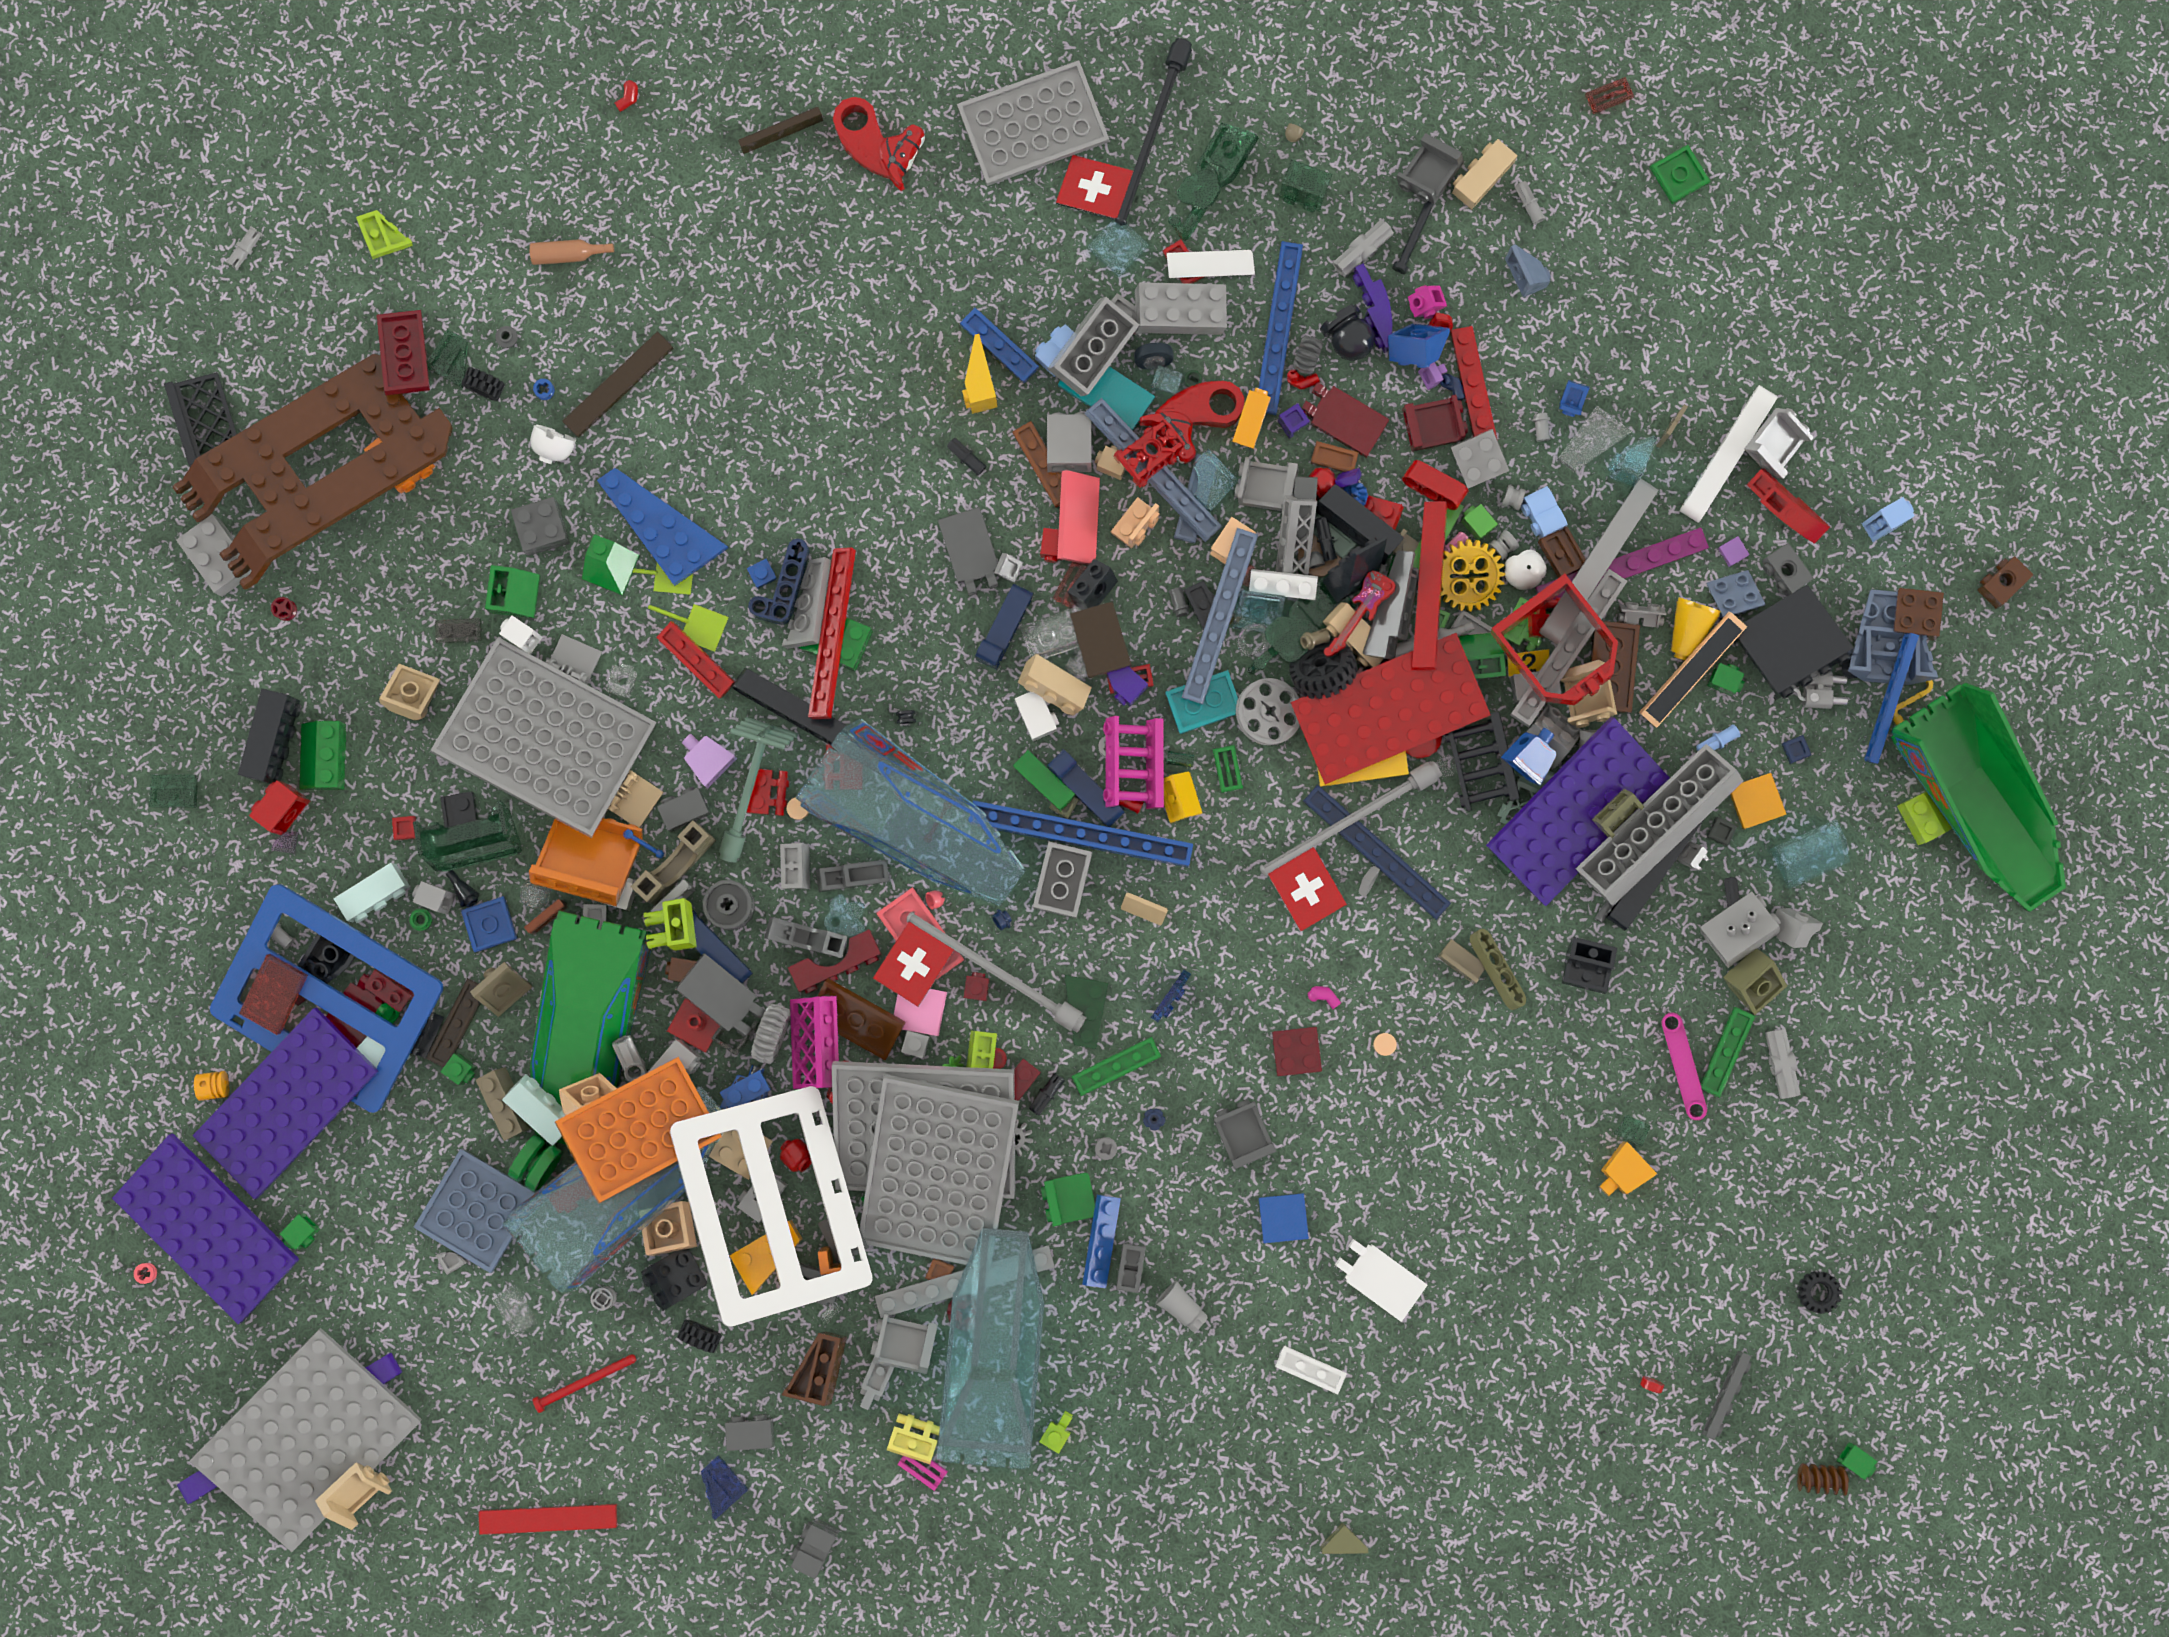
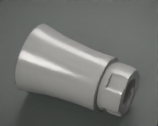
[1155,1280,1208,1332]

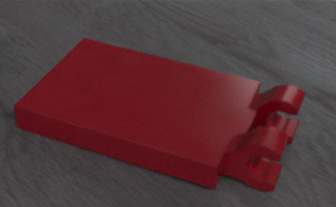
[1301,382,1390,458]
[326,973,385,1048]

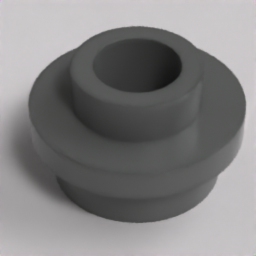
[495,326,518,348]

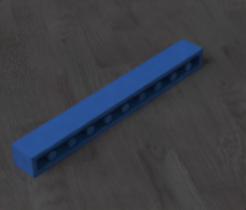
[969,800,1193,868]

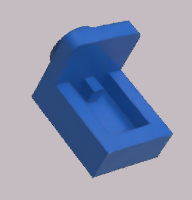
[1559,380,1589,417]

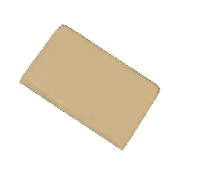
[1121,893,1168,925]

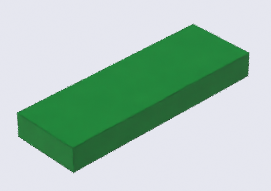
[1013,750,1076,812]

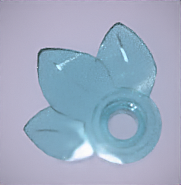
[824,894,866,936]

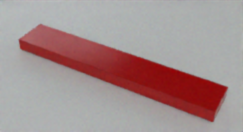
[479,1504,617,1535]

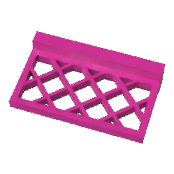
[790,996,839,1089]

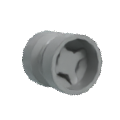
[1488,530,1519,561]
[591,1286,617,1311]

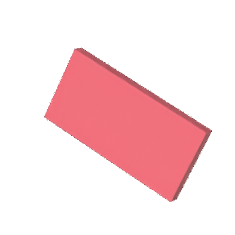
[1057,470,1100,565]
[876,887,964,981]

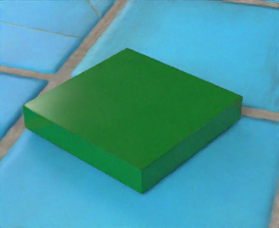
[1650,145,1710,204]

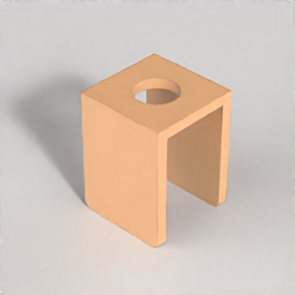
[1210,517,1256,564]

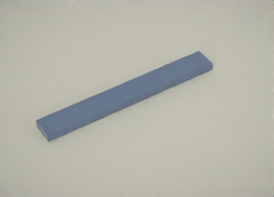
[1085,398,1222,542]
[1182,528,1258,704]

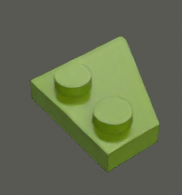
[356,210,413,259]

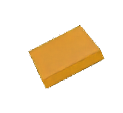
[1730,773,1787,830]

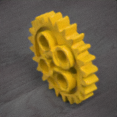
[1441,539,1506,612]

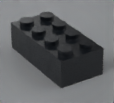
[237,688,301,784]

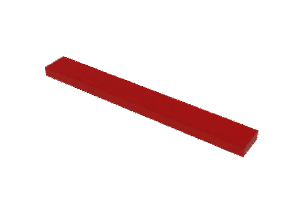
[1412,501,1447,670]
[808,547,856,719]

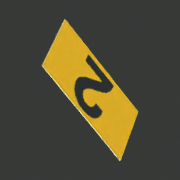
[1507,649,1549,676]

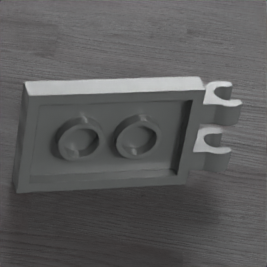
[938,507,998,596]
[675,953,765,1036]

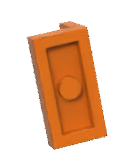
[818,1246,841,1275]

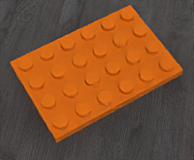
[555,1057,722,1204]

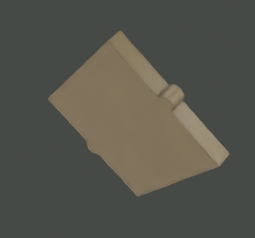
[1656,404,1688,448]

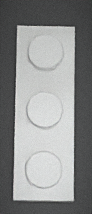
[1249,569,1318,600]

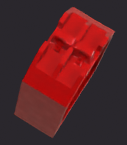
[1491,574,1618,706]

